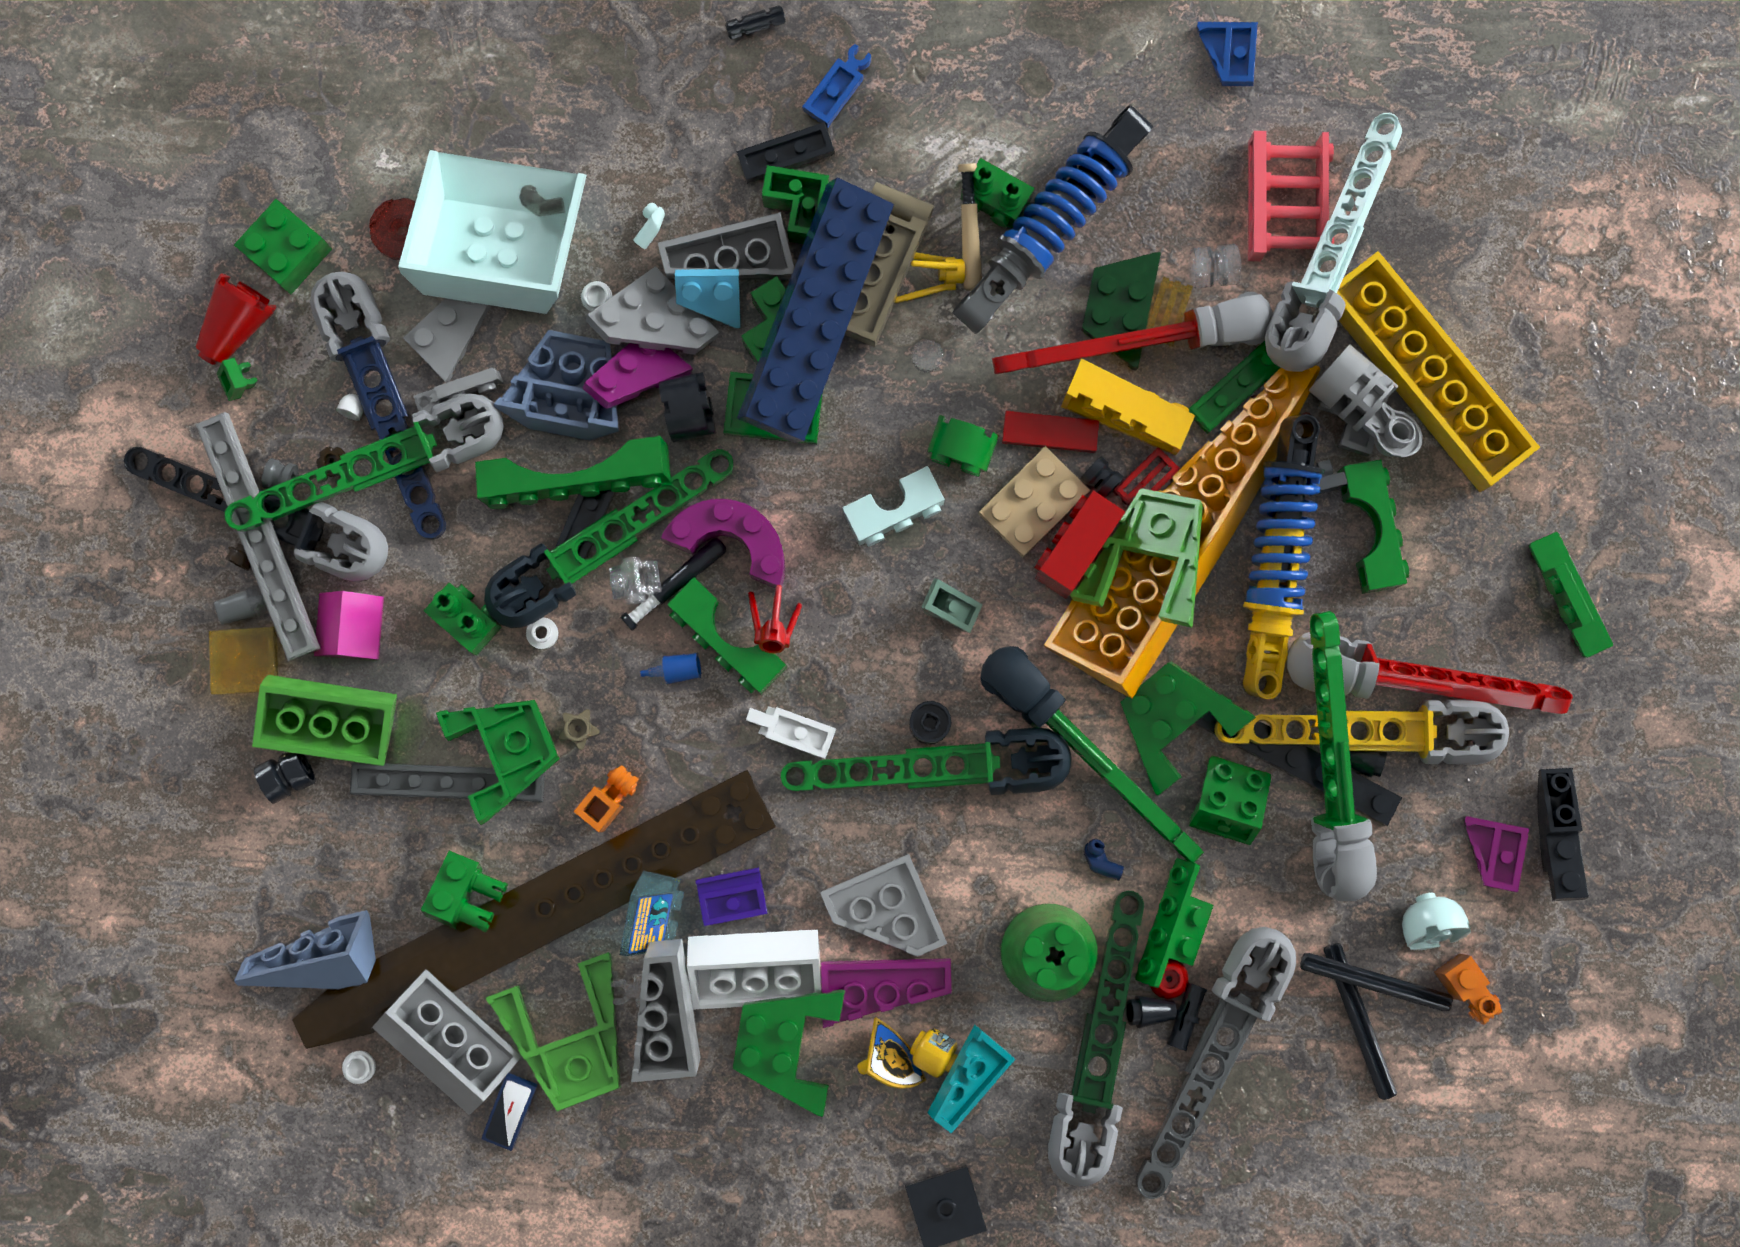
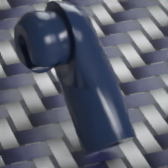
[1084,839,1124,881]

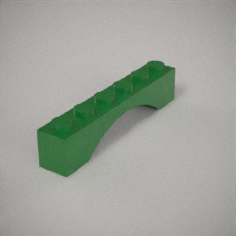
[475,436,671,509]

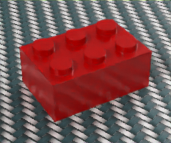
[1034,490,1126,599]

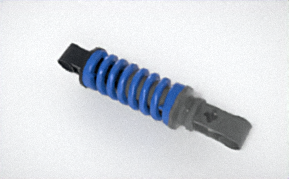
[952,104,1153,334]

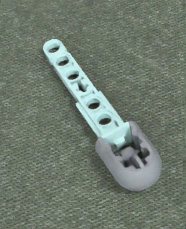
[1265,113,1402,372]

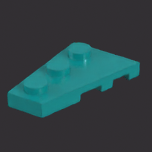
[927,1024,1016,1133]

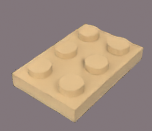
[978,446,1090,558]

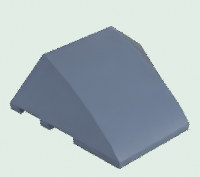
[494,330,619,441]

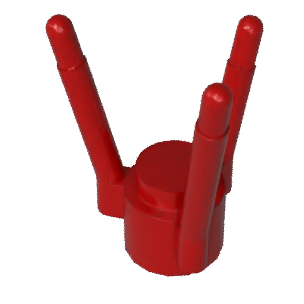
[748,585,802,654]

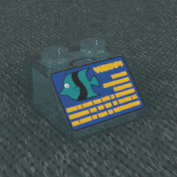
[619,871,684,956]

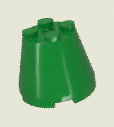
[1000,903,1098,1002]

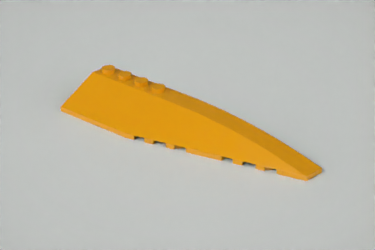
[1044,365,1320,698]

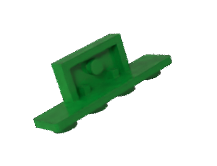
[1528,532,1613,658]
[1135,858,1214,988]

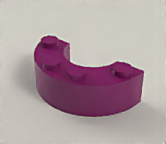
[661,499,785,588]

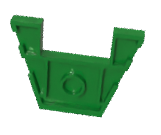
[1120,662,1256,796]
[436,700,560,825]
[732,989,845,1117]

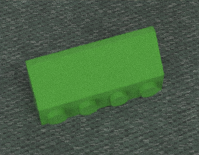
[252,675,397,766]

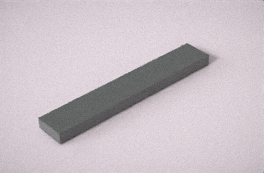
[350,762,545,802]

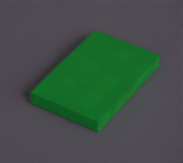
[723,372,823,445]

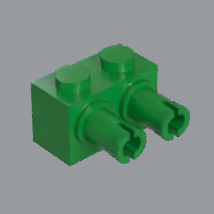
[960,158,1035,229]
[424,582,502,656]
[421,850,508,932]

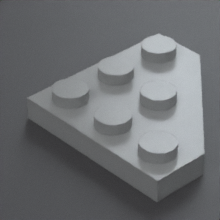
[586,266,719,355]
[820,854,947,957]

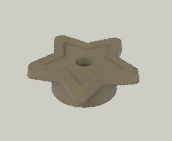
[559,709,600,750]

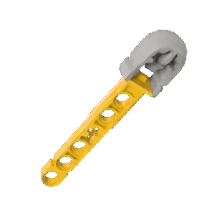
[1214,700,1509,765]

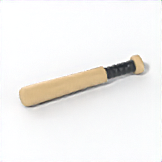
[958,163,982,291]

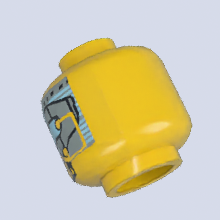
[910,1028,958,1078]

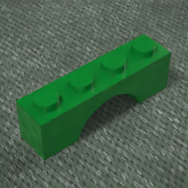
[1337,459,1409,594]
[667,577,787,695]

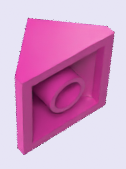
[314,591,384,660]

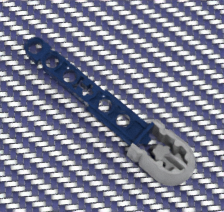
[310,272,446,540]

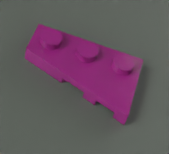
[583,343,693,409]

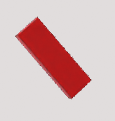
[1002,411,1099,453]

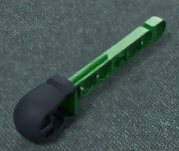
[484,449,733,628]
[980,646,1204,863]
[780,728,1072,795]

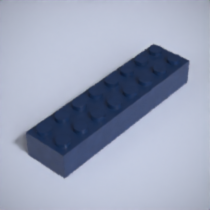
[737,177,894,443]

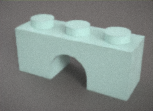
[842,466,945,547]

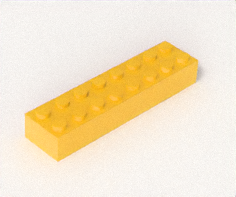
[1337,251,1541,492]

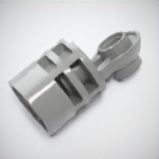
[1308,344,1422,458]

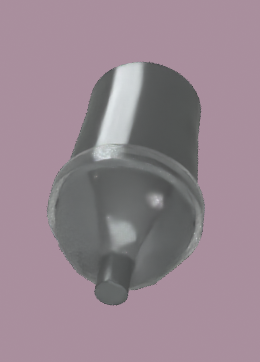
[214,587,268,625]

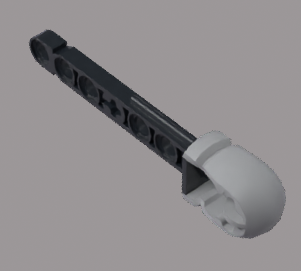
[124,447,388,582]

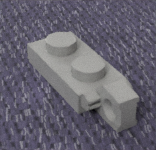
[414,367,503,412]

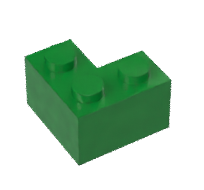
[762,165,829,244]
[741,276,786,365]

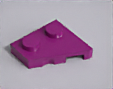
[1464,816,1529,893]

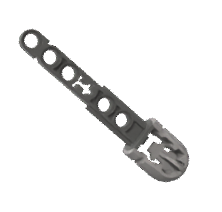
[1136,927,1296,1199]

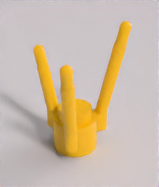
[895,252,965,303]

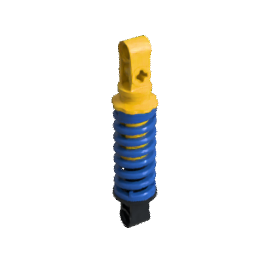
[1243,414,1325,699]

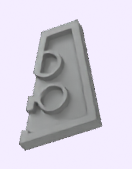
[403,298,492,383]

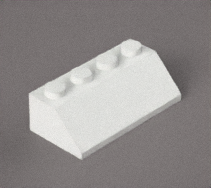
[687,930,822,1010]

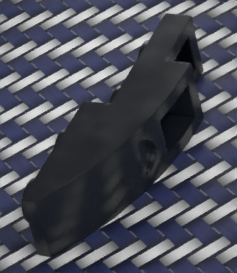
[1537,768,1589,901]

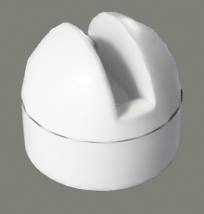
[336,394,364,421]

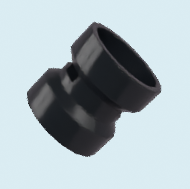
[1080,456,1125,498]

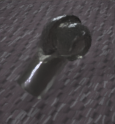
[519,185,565,217]

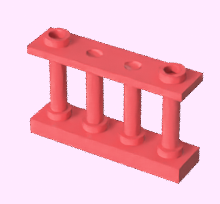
[1248,131,1334,262]

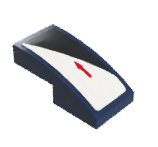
[481,1073,538,1151]

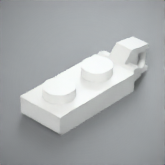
[746,706,836,759]

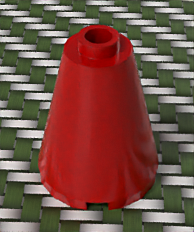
[195,273,277,365]

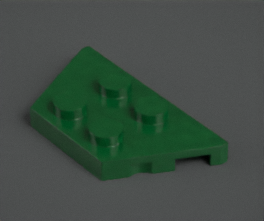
[1081,252,1161,371]

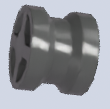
[262,458,299,489]

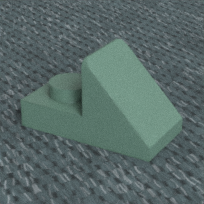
[921,578,983,633]

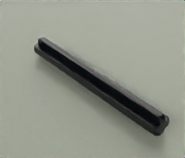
[1324,943,1397,1100]
[1300,953,1453,1011]

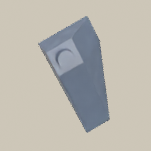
[234,910,376,989]

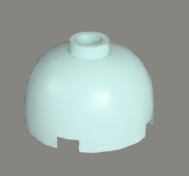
[1402,893,1471,950]

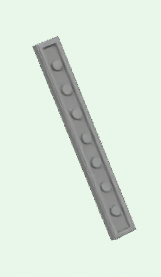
[196,412,321,661]

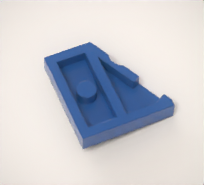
[1197,22,1258,86]

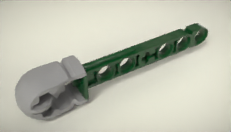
[1048,891,1144,1186]

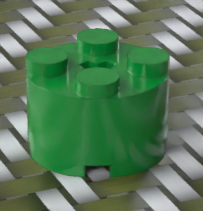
[927,415,999,477]

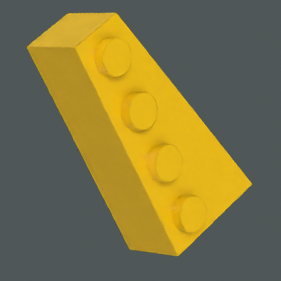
[1061,358,1195,456]

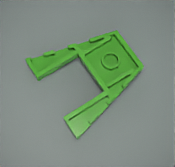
[1070,488,1203,628]
[486,952,621,1111]

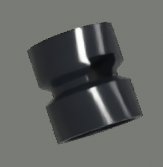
[909,701,952,745]
[254,752,316,804]

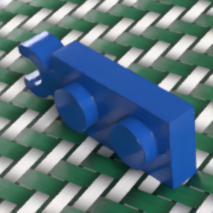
[802,44,871,128]

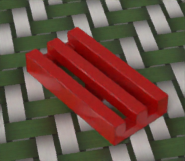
[1113,447,1180,506]

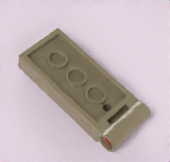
[845,182,934,347]

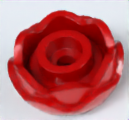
[1150,958,1189,999]

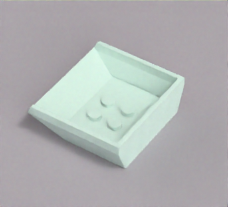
[398,150,587,314]

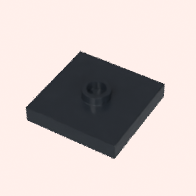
[905,1165,987,1247]

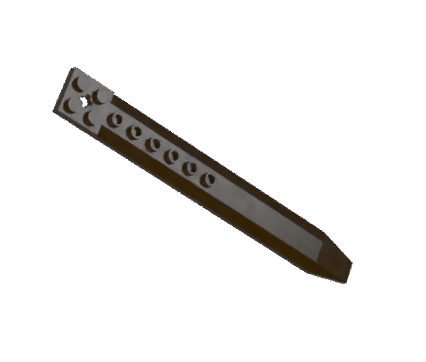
[292,770,776,1049]

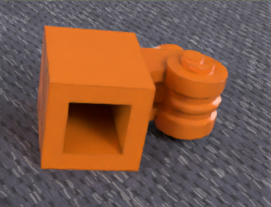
[573,765,639,832]
[1434,954,1502,1025]

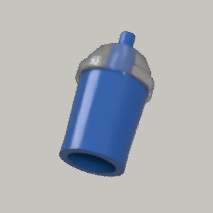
[640,653,702,687]

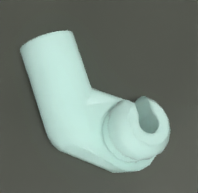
[633,203,665,249]

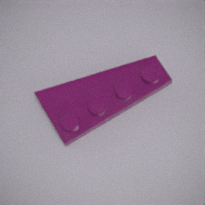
[821,958,952,1028]

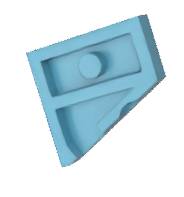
[675,269,741,328]

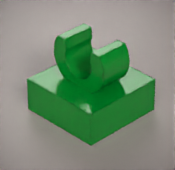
[217,358,258,401]

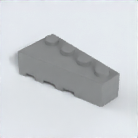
[658,213,794,280]
[631,939,701,1082]

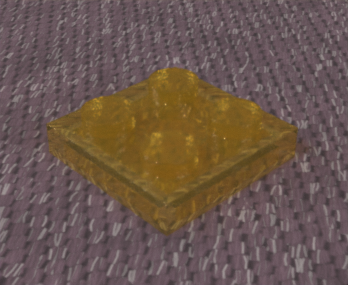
[209,627,278,695]

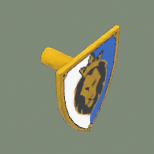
[857,1017,926,1089]

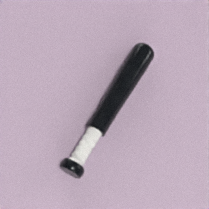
[620,538,726,631]

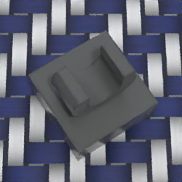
[1310,460,1348,496]

